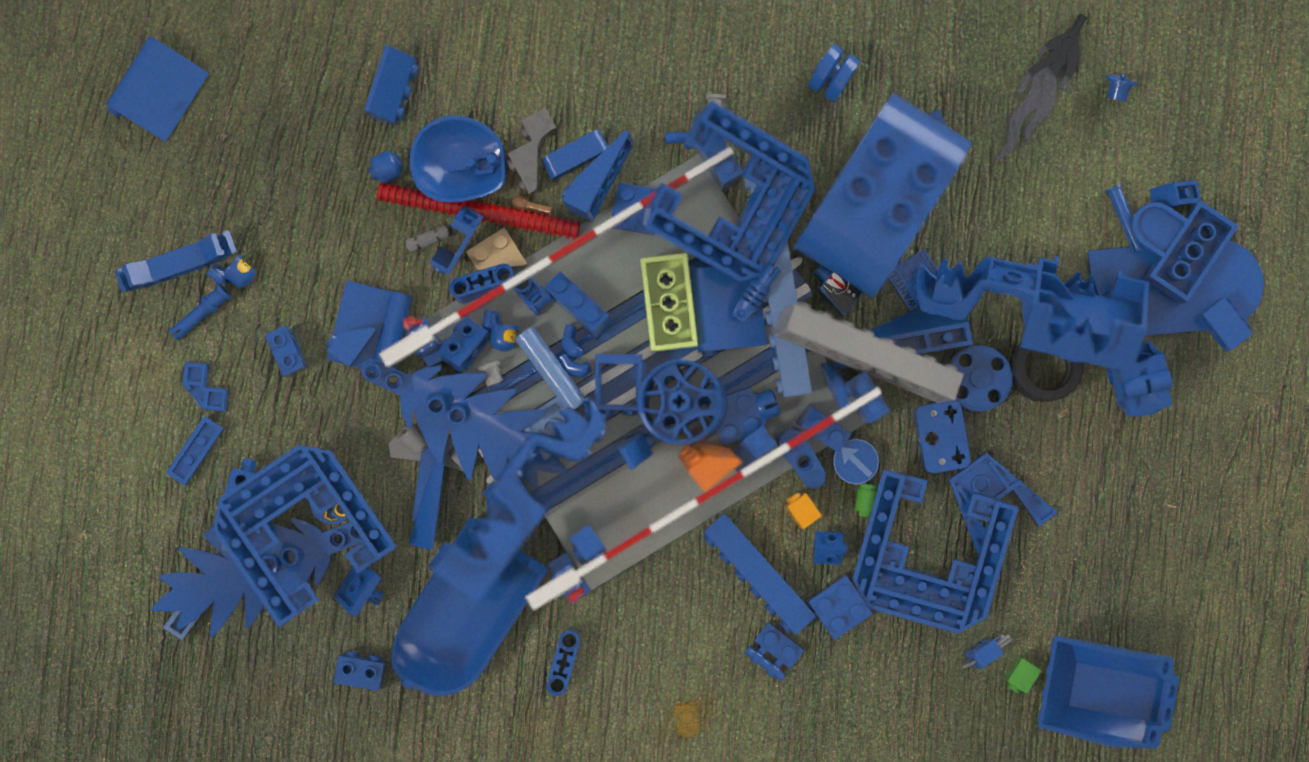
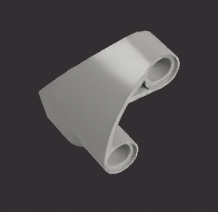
[389,420,480,471]

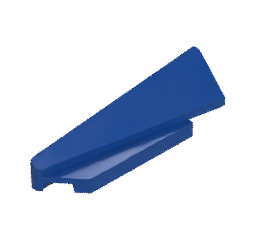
[409,441,447,550]

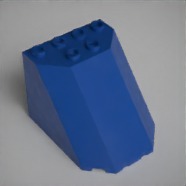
[1038,636,1179,749]

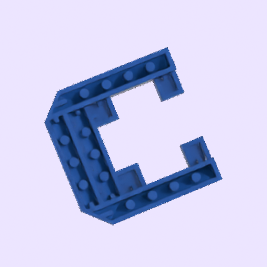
[643,101,815,282]
[213,445,396,627]
[852,469,1019,634]

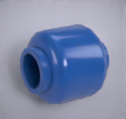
[368,150,404,184]

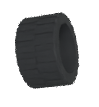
[1009,342,1084,402]

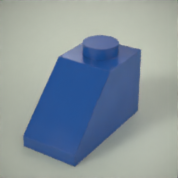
[1150,180,1201,209]
[326,327,377,367]
[616,430,654,470]

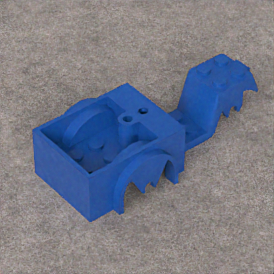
[915,256,1149,373]
[427,397,606,604]

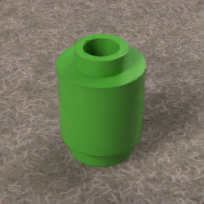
[855,484,878,517]

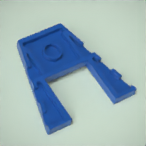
[948,452,1058,555]

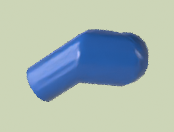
[665,132,694,149]

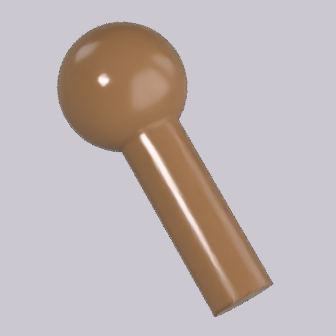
[511,196,554,215]

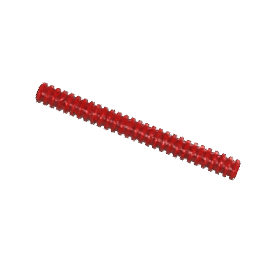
[377,183,580,240]

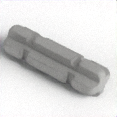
[405,226,450,252]

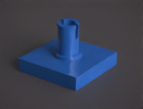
[333,566,383,617]

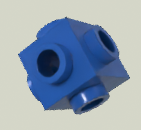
[813,531,847,565]

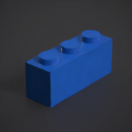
[544,271,613,340]

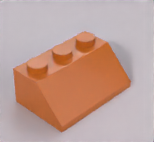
[678,442,742,492]

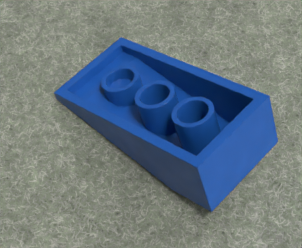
[562,130,634,223]

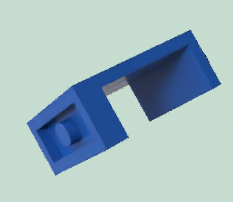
[429,205,483,275]

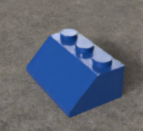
[364,45,419,126]

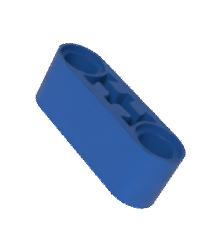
[541,130,608,180]
[449,263,516,304]
[547,629,580,696]

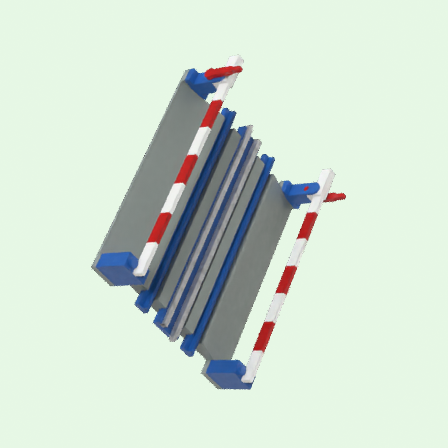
[380,135,890,610]

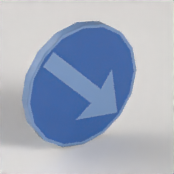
[833,439,879,485]

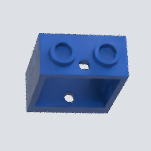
[595,354,642,416]

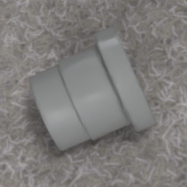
[477,361,503,387]

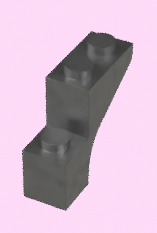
[507,108,557,196]

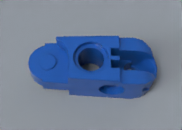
[776,427,826,489]

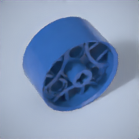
[638,359,728,446]

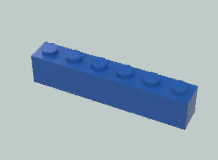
[703,513,816,635]

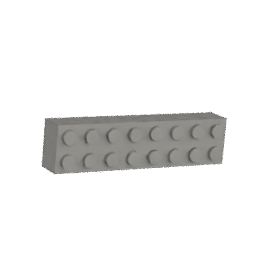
[773,302,964,403]

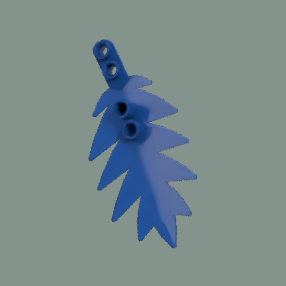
[361,359,568,489]
[151,518,364,637]

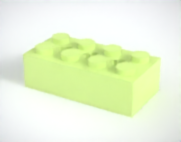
[640,253,698,353]

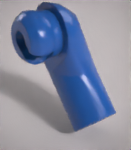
[561,325,584,358]
[558,352,591,378]

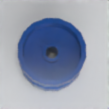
[807,43,861,103]

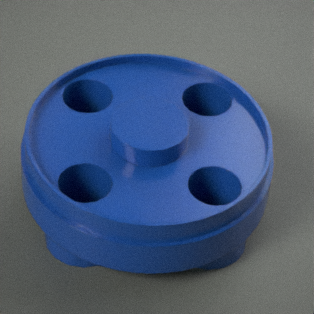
[948,345,1012,412]

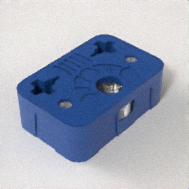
[913,400,971,473]

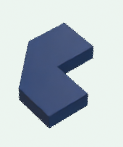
[182,362,229,412]

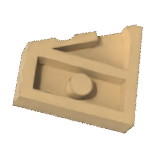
[466,228,528,271]

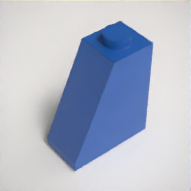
[734,426,777,479]

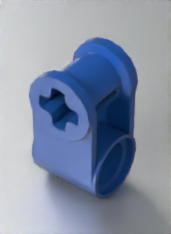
[514,272,554,316]

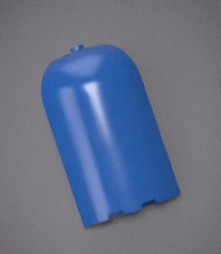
[392,517,549,696]

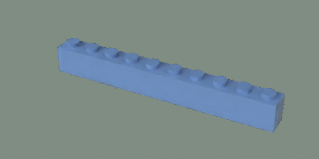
[743,177,812,398]

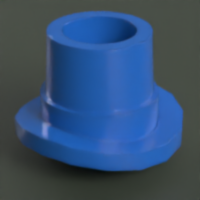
[1106,73,1138,101]

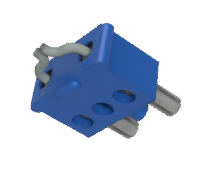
[961,634,1012,669]

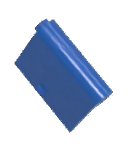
[106,36,209,142]
[689,267,767,357]
[326,281,413,372]

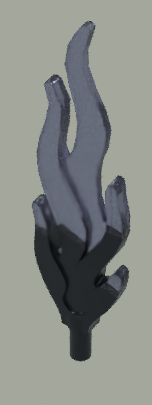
[994,13,1087,161]

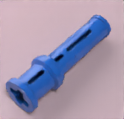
[169,284,232,341]

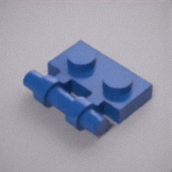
[744,622,804,681]

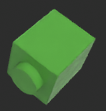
[1004,656,1042,694]

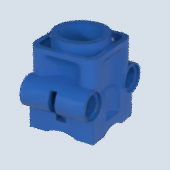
[1106,341,1173,416]

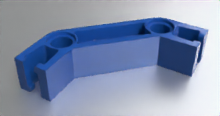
[115,231,236,292]

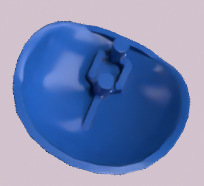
[410,115,507,203]

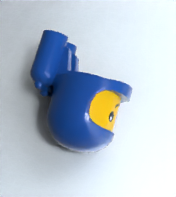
[206,254,255,287]
[482,310,520,352]

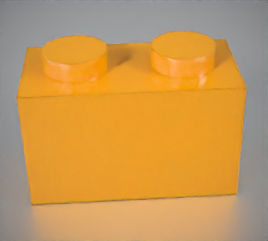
[785,492,822,529]

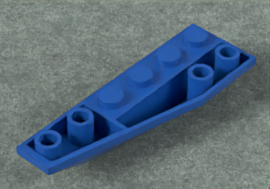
[833,309,973,370]

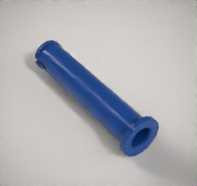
[1105,184,1145,253]

